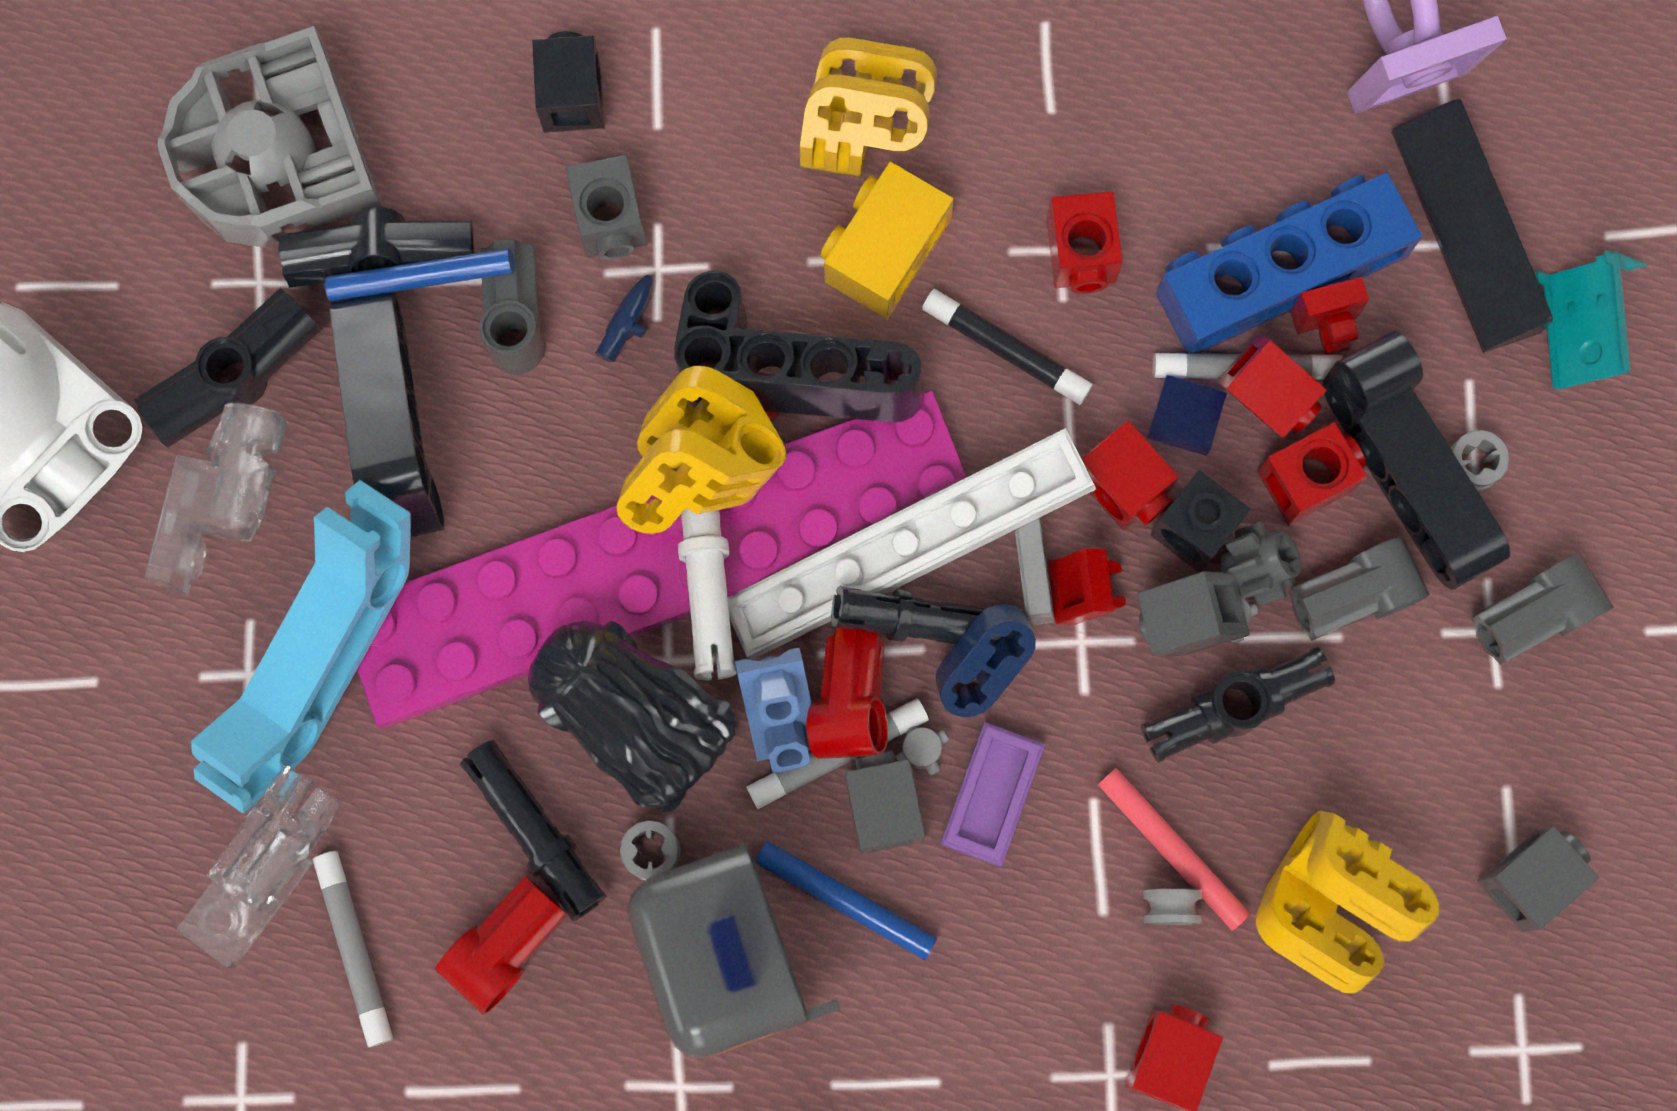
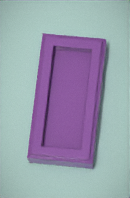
[940,722,1045,868]

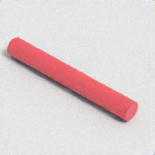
[1098,768,1251,931]

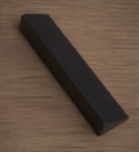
[1392,99,1553,353]

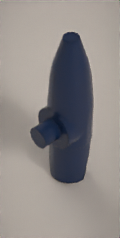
[595,275,653,363]

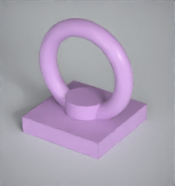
[1347,0,1507,114]

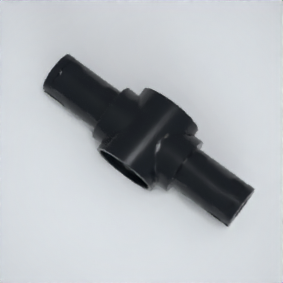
[1141,647,1335,763]

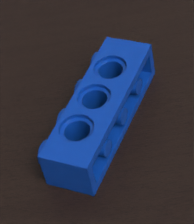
[1156,172,1423,354]

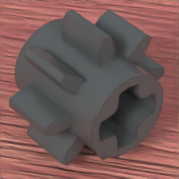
[1220,521,1301,606]

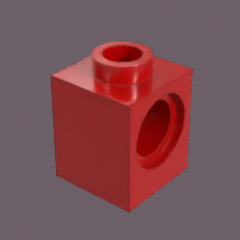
[1046,191,1123,294]
[1216,334,1326,438]
[1081,420,1179,531]
[1257,422,1367,526]
[1124,1004,1223,1111]

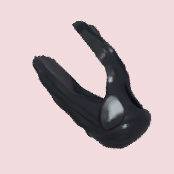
[528,620,735,812]

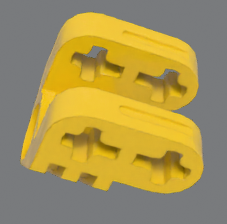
[800,38,937,178]
[616,366,786,534]
[1256,810,1439,994]

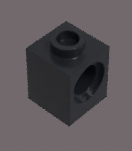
[532,31,604,133]
[1150,470,1251,573]

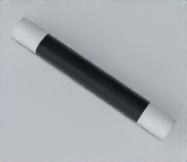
[922,288,1093,405]

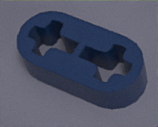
[936,604,1036,717]

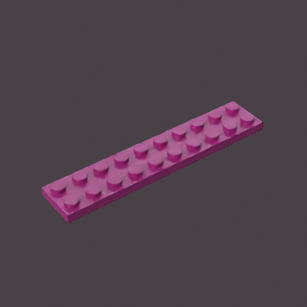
[357,391,967,730]

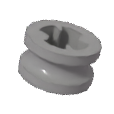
[1450,430,1509,491]
[620,820,681,880]
[1142,889,1203,925]

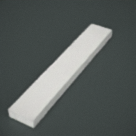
[727,428,1096,660]

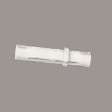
[678,509,737,680]

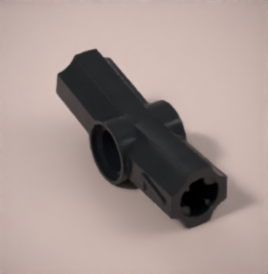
[278,207,474,288]
[134,288,321,448]

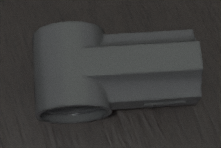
[479,240,545,375]
[1289,537,1430,641]
[1471,552,1614,665]

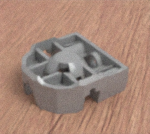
[157,26,383,247]

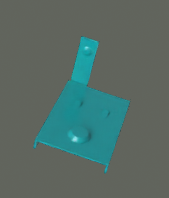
[1535,251,1647,390]

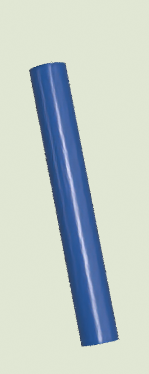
[325,248,515,301]
[755,840,937,961]

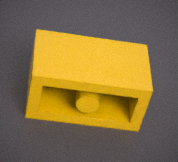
[820,162,954,320]

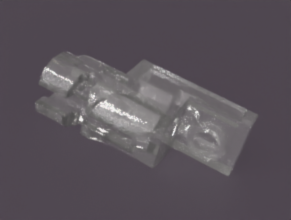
[144,403,287,595]
[176,764,342,969]

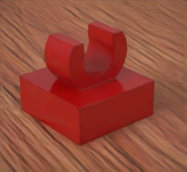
[1290,277,1369,355]
[1047,548,1126,625]

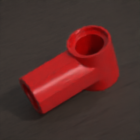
[806,628,888,759]
[435,876,568,1015]

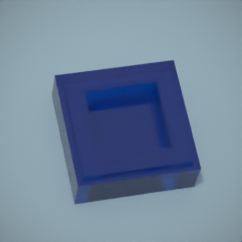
[1147,375,1227,456]
[707,915,759,994]

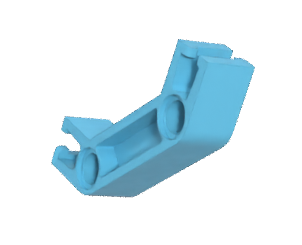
[191,480,411,814]

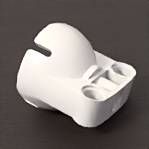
[0,302,142,552]

